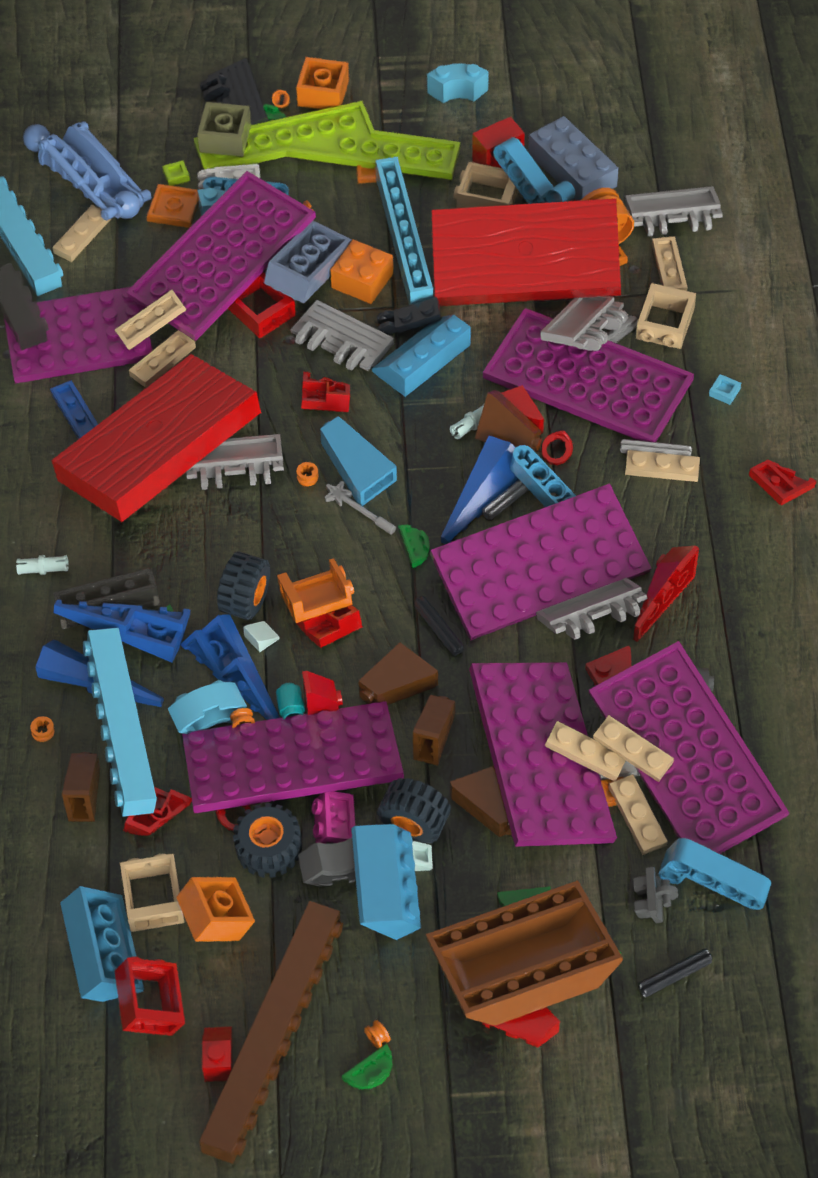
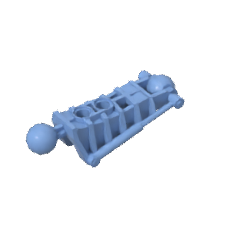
[23,122,151,220]

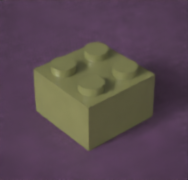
[198,102,251,157]

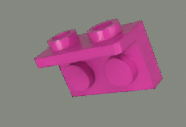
[312,791,355,844]

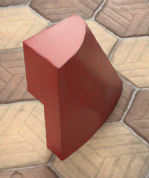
[301,371,350,412]
[293,605,363,648]
[123,787,192,836]
[482,1007,560,1048]

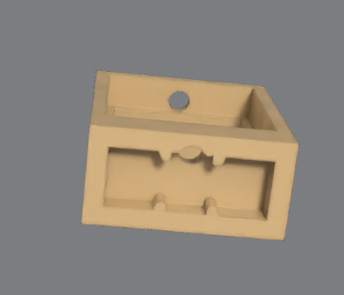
[454,162,519,208]
[636,283,696,349]
[120,854,185,932]

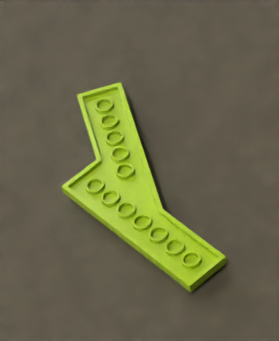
[194,101,460,180]

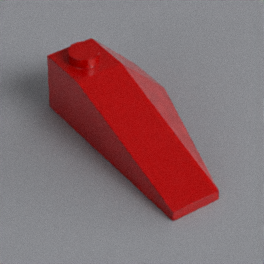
[633,545,699,642]

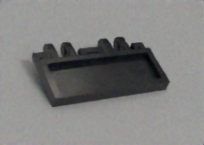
[199,58,269,125]

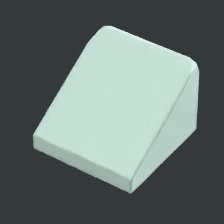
[243,621,280,652]
[412,841,433,871]

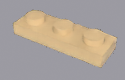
[52,205,111,262]
[652,236,687,291]
[115,290,186,350]
[129,330,196,388]
[625,450,700,482]
[593,715,674,782]
[545,721,626,781]
[608,775,668,855]

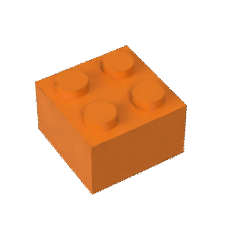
[296,57,349,109]
[331,239,393,304]
[176,877,255,941]

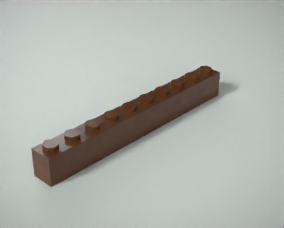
[199,901,343,1164]

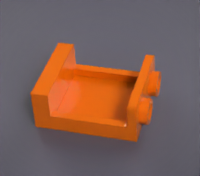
[277,558,354,623]

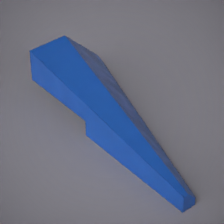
[441,436,518,544]
[54,600,191,663]
[181,614,280,720]
[35,640,164,707]

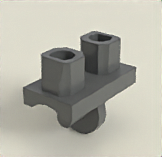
[633,867,678,923]

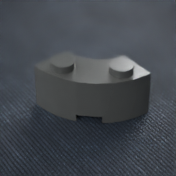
[298,838,356,886]

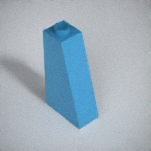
[320,416,397,506]

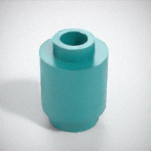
[276,683,305,719]

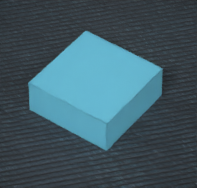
[709,374,741,405]

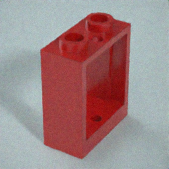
[227,272,296,338]
[115,957,185,1036]

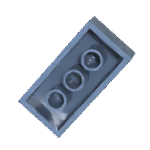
[528,116,618,201]
[264,221,351,303]

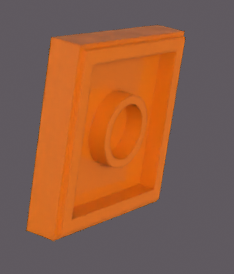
[147,184,199,228]

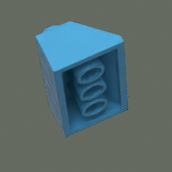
[372,315,471,397]
[351,824,421,940]
[60,886,144,1002]

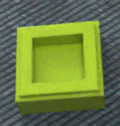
[162,161,190,186]

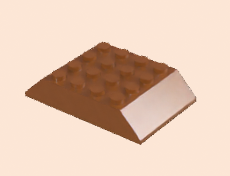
[426,880,623,1026]

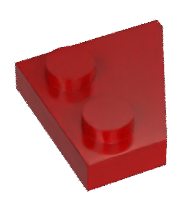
[748,460,817,505]
[585,646,632,686]

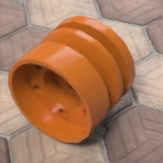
[581,188,634,244]

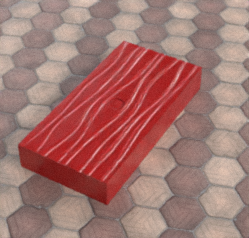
[432,198,621,306]
[52,354,261,522]

